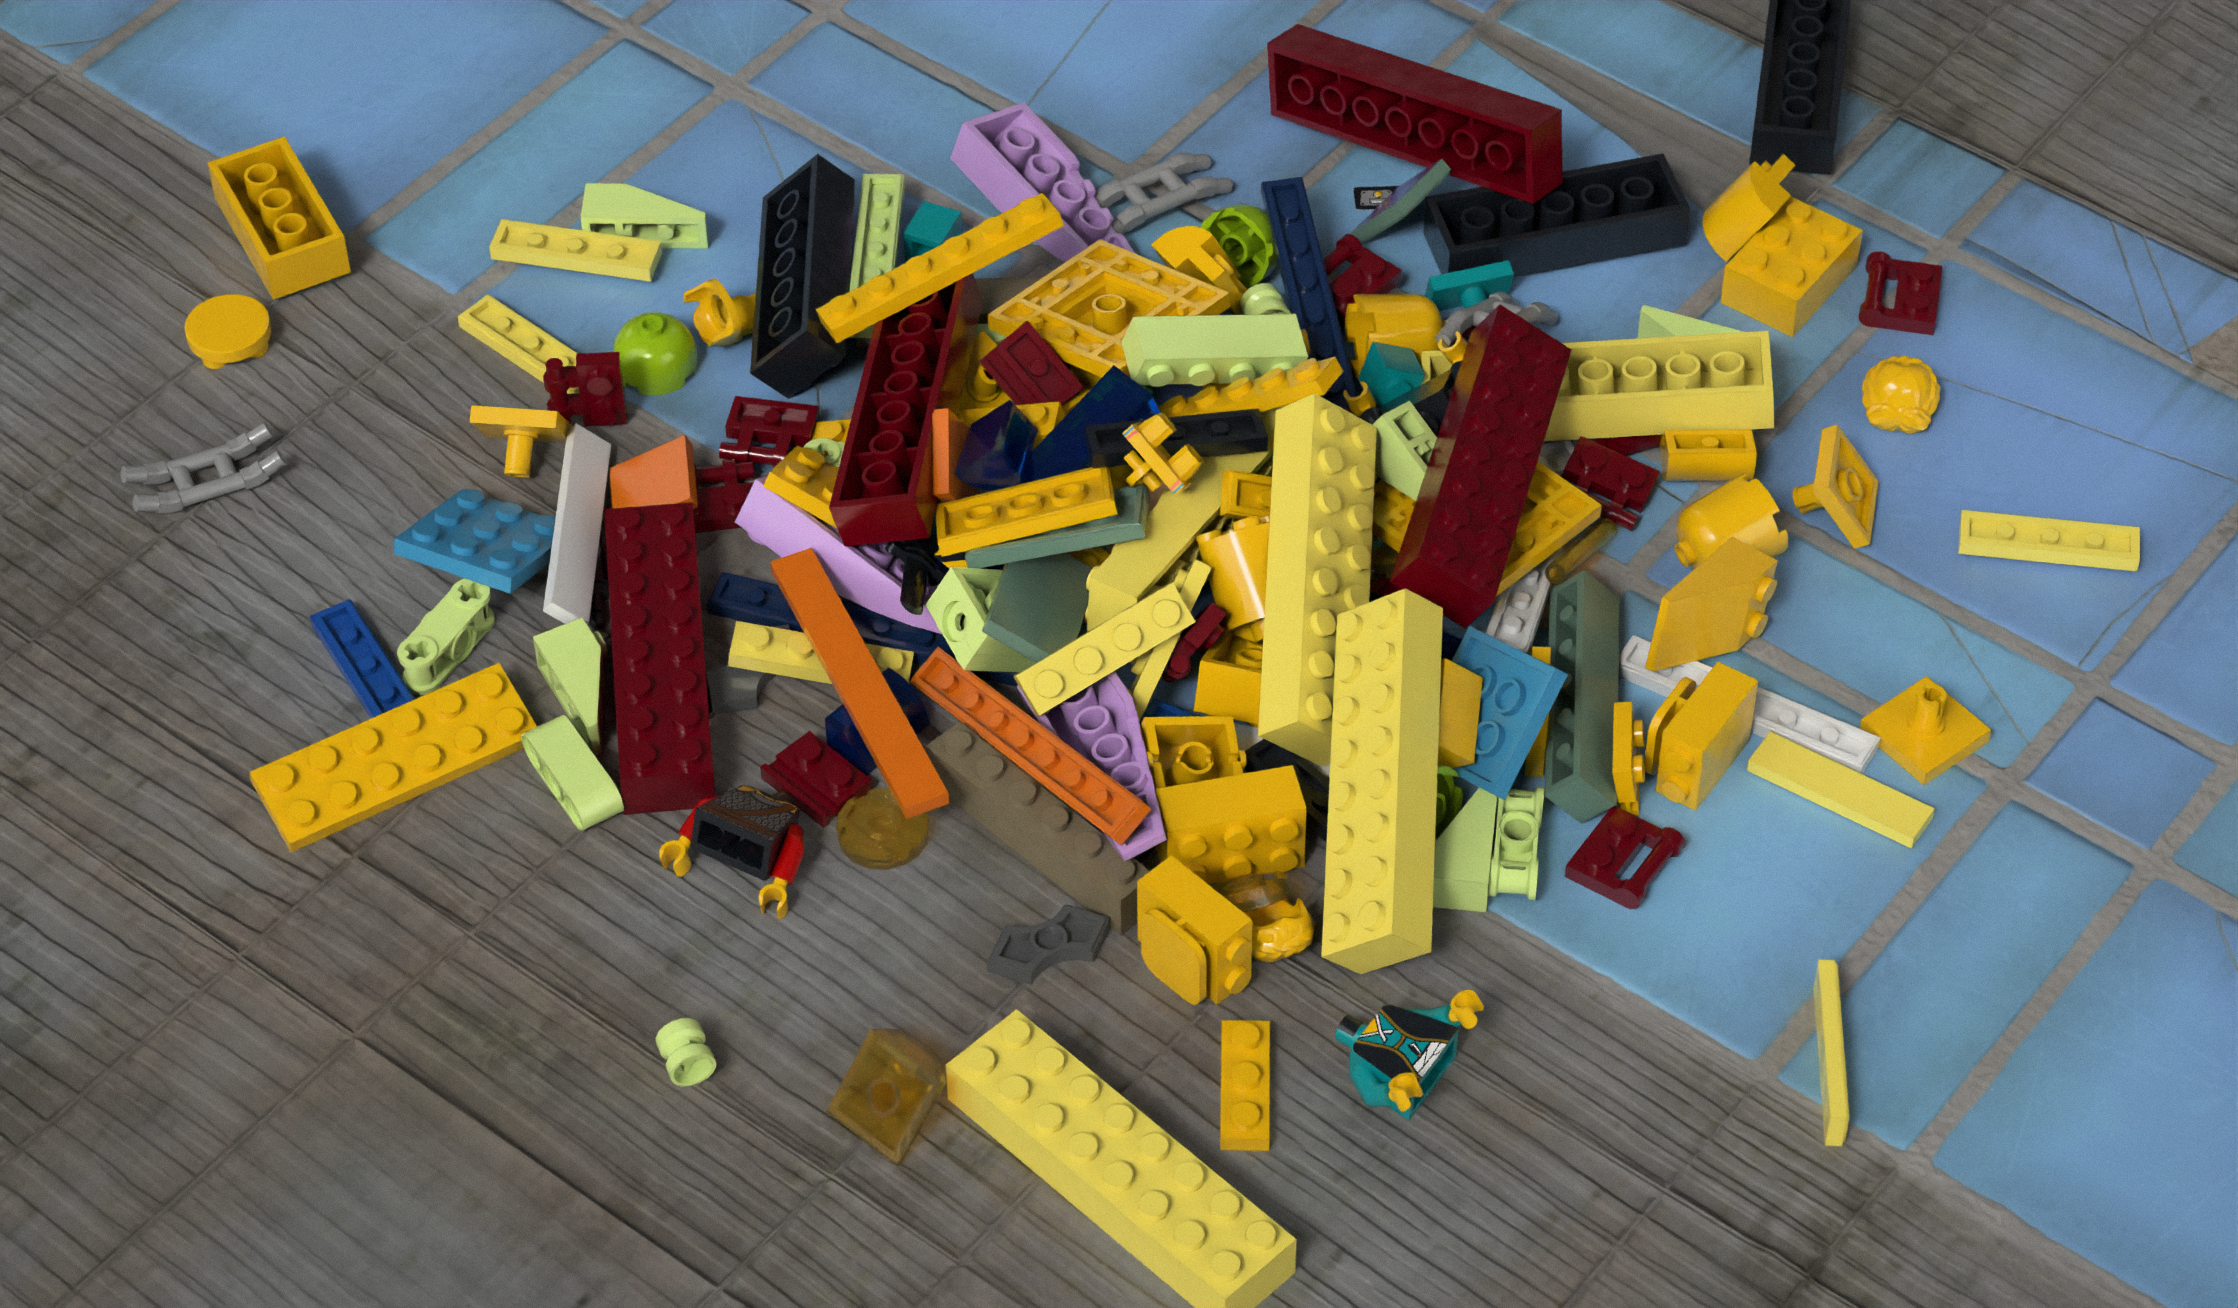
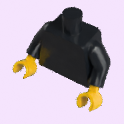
[1343,331,1468,437]

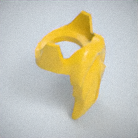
[683,278,756,347]

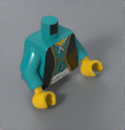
[1335,989,1484,1120]

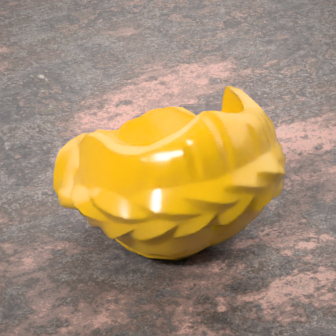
[1862,356,1941,434]
[1236,894,1316,963]

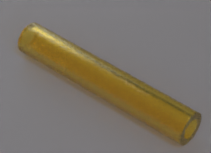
[1545,518,1617,584]

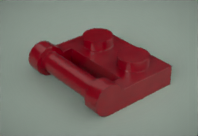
[1323,234,1402,325]
[1858,251,1942,335]
[1565,806,1686,909]

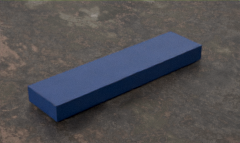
[310,599,415,719]

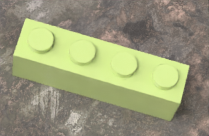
[1121,314,1308,387]

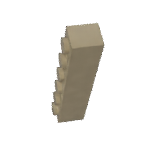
[925,721,1150,936]

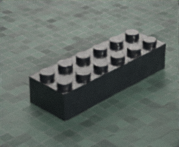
[1749,0,1851,175]
[1423,153,1690,277]
[750,154,855,399]

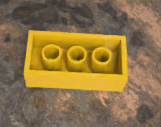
[207,136,351,300]

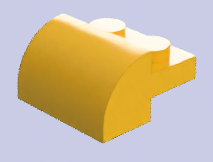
[1702,154,1795,262]
[1151,226,1247,315]
[1660,429,1757,481]

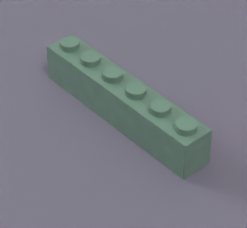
[1545,570,1620,823]

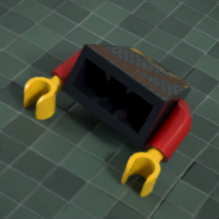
[659,785,805,919]

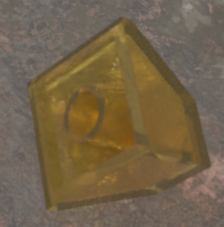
[826,1029,947,1165]

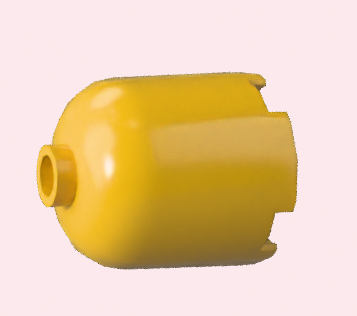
[1345,294,1446,380]
[1674,474,1788,570]

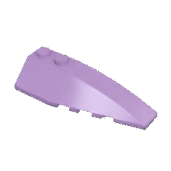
[950,102,1134,263]
[735,475,942,634]
[1017,671,1167,862]

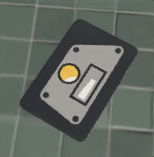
[1353,186,1398,210]

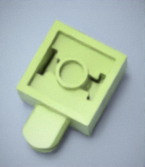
[926,567,1035,673]

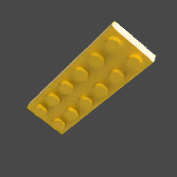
[249,663,537,852]

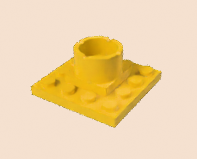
[988,239,1230,391]
[1372,461,1601,597]

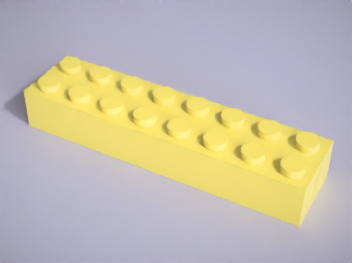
[1421,331,1774,441]
[1258,393,1377,767]
[1084,405,1287,664]
[1321,588,1443,974]
[946,1009,1297,1308]

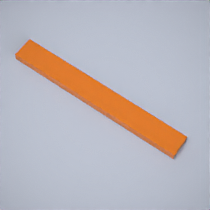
[770,548,950,819]
[909,647,1151,846]

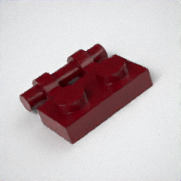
[543,352,627,427]
[719,396,820,468]
[1561,436,1660,531]
[693,459,754,533]
[1161,602,1227,683]

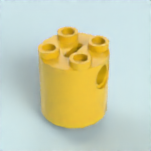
[1196,515,1270,643]

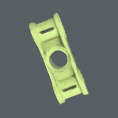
[397,578,495,695]
[1488,787,1544,901]

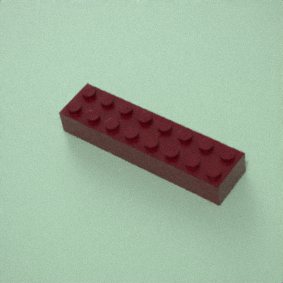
[1267,24,1563,204]
[829,273,983,546]
[1390,304,1572,628]
[604,502,715,815]

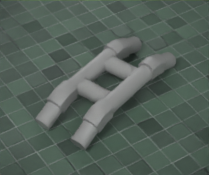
[1094,153,1232,234]
[1436,292,1558,346]
[121,422,287,514]

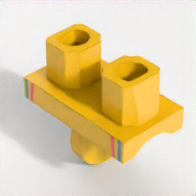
[1122,412,1204,495]

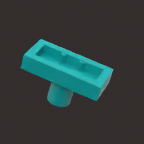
[1425,260,1514,311]

